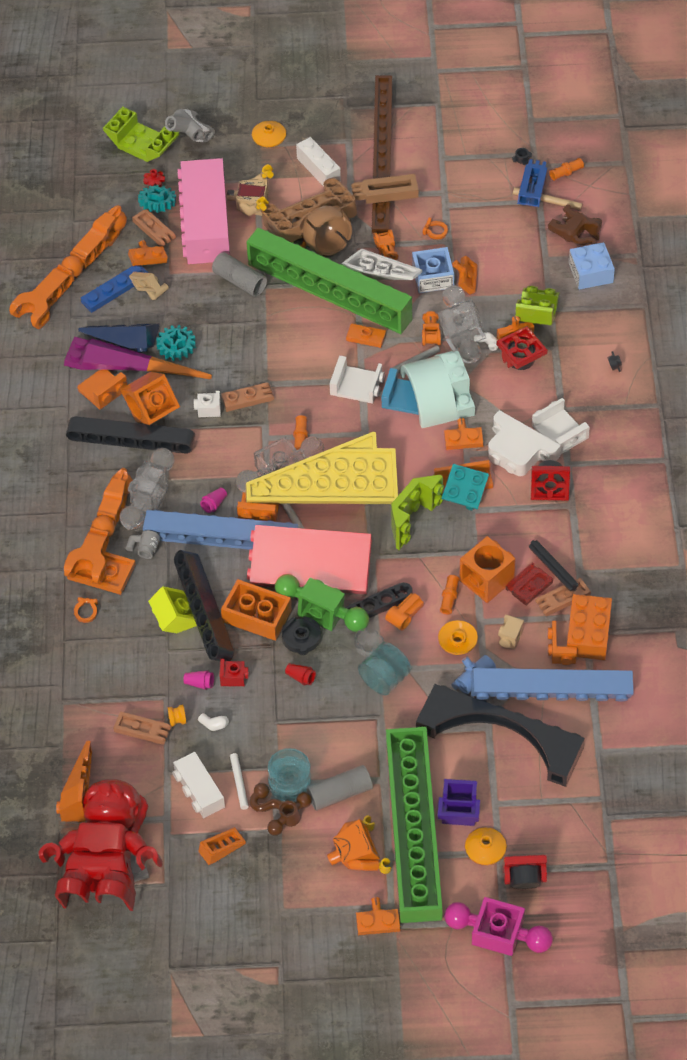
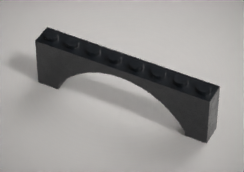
[416,684,585,787]

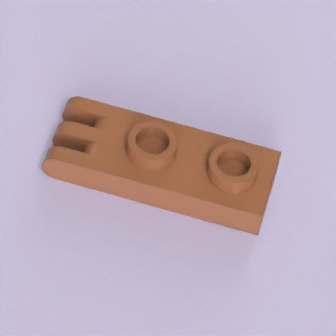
[132,209,176,246]
[221,383,274,412]
[535,578,591,616]
[113,711,171,745]

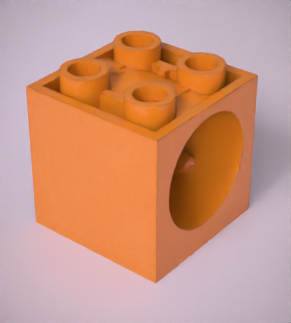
[120,372,180,425]
[459,536,515,603]

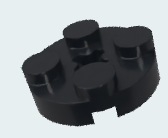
[282,616,321,655]

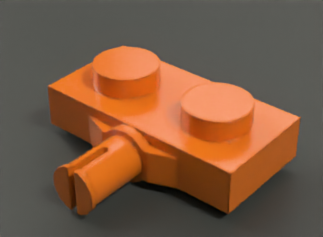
[128,240,168,266]
[452,256,478,295]
[497,316,534,344]
[444,418,483,450]
[356,897,400,935]

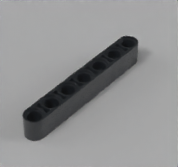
[66,416,195,454]
[174,550,234,661]

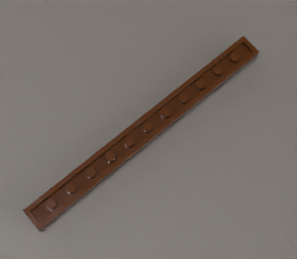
[372,75,392,234]

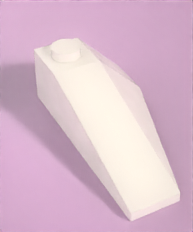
[342,248,422,280]

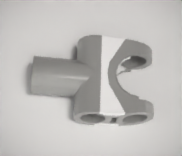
[165,109,215,142]

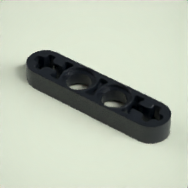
[345,582,413,618]

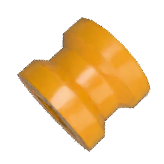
[167,704,187,727]

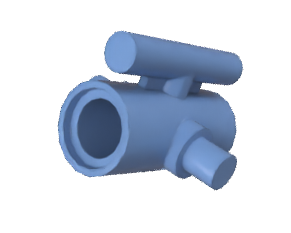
[451,655,496,694]

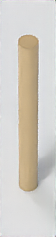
[513,188,582,210]

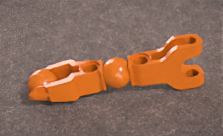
[64,468,134,585]

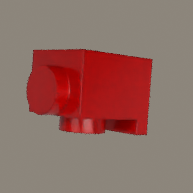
[220,659,249,687]

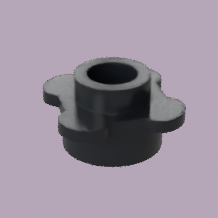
[512,148,532,165]
[608,351,622,372]

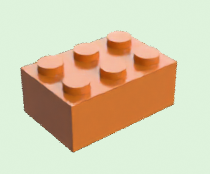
[221,579,292,641]
[567,594,612,660]

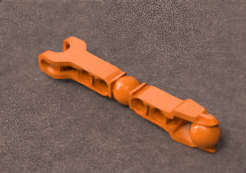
[10,205,127,329]

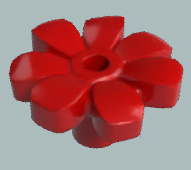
[143,169,165,187]

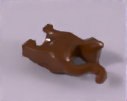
[548,204,602,246]

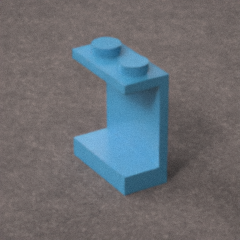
[381,368,419,415]

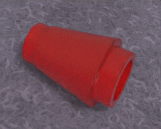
[285,663,316,686]

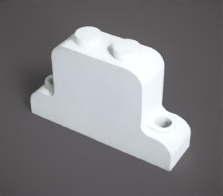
[488,410,561,476]

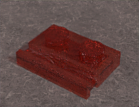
[506,562,553,606]

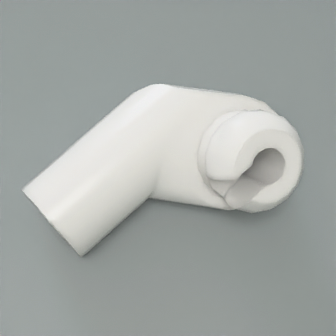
[473,332,498,351]
[198,713,229,731]

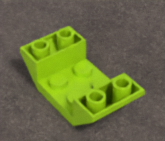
[103,106,179,162]
[516,286,560,325]
[391,475,444,550]

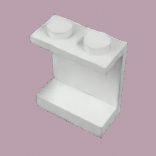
[330,355,385,404]
[532,398,590,455]

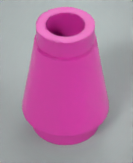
[200,487,227,513]
[184,670,214,690]

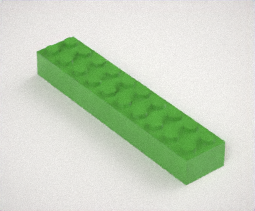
[246,228,412,334]
[386,727,442,923]

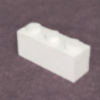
[296,137,341,187]
[172,752,225,818]

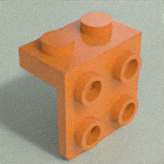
[77,370,127,410]
[237,488,280,522]

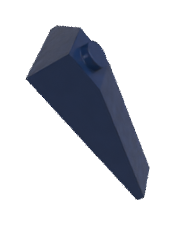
[78,323,160,352]

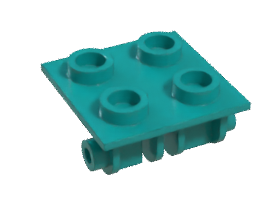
[441,464,489,511]

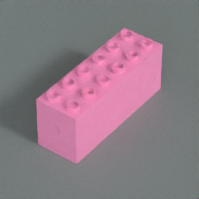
[178,158,230,264]

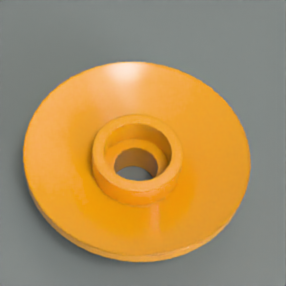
[252,121,286,147]
[438,620,478,655]
[465,827,506,865]

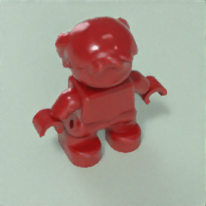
[39,779,163,911]

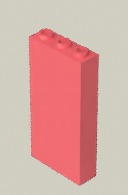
[247,525,372,595]

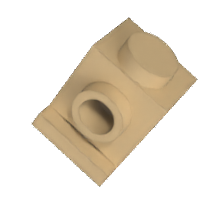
[498,614,524,649]

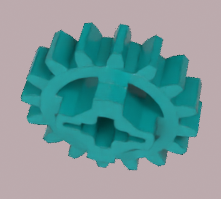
[138,185,176,213]
[156,325,196,361]

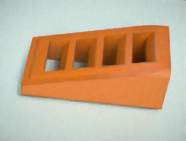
[199,827,246,865]

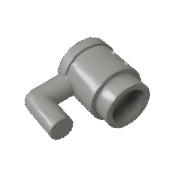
[126,530,160,559]

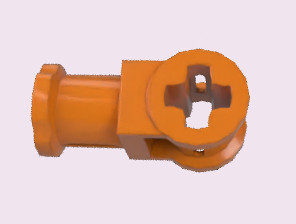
[373,229,399,260]
[422,311,441,346]

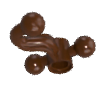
[249,783,312,836]

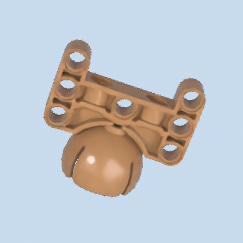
[261,178,357,256]

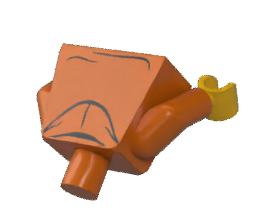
[327,815,392,874]

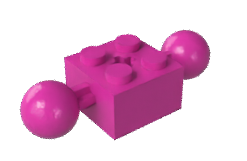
[444,897,553,956]

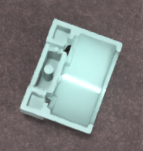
[400,351,475,428]

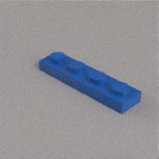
[80,265,148,313]

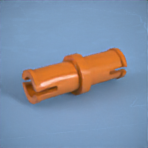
[549,158,584,181]
[293,415,308,453]
[440,575,459,615]

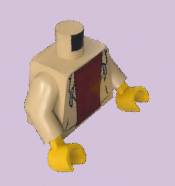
[227,164,274,216]

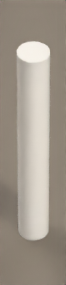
[230,753,249,810]

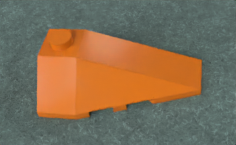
[56,741,92,822]

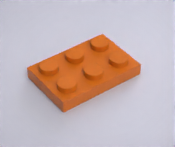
[67,552,136,595]

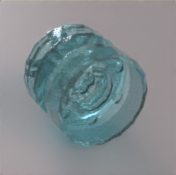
[358,642,412,696]
[268,748,311,801]

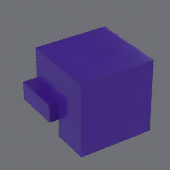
[438,779,480,826]

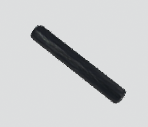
[529,540,579,591]

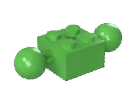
[275,574,369,632]

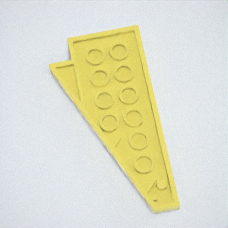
[246,432,398,504]

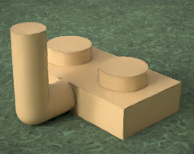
[129,272,169,300]

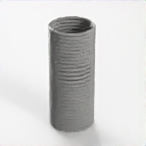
[212,252,267,297]
[307,765,373,811]

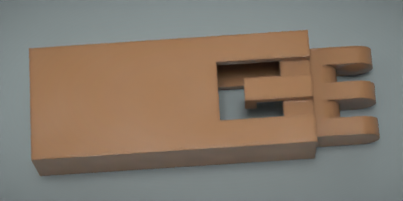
[351,174,419,204]

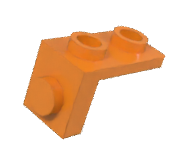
[548,621,577,665]

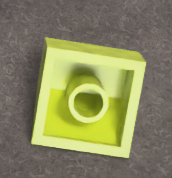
[148,586,197,634]

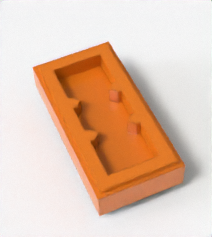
[346,323,386,348]

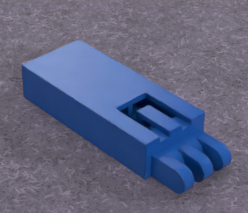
[517,159,547,207]

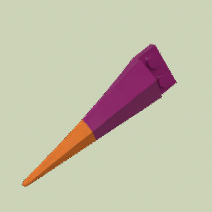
[64,337,212,379]

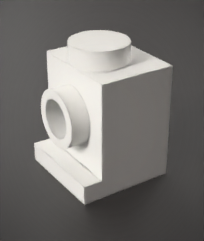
[194,391,221,417]

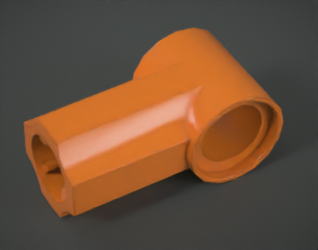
[385,593,424,631]

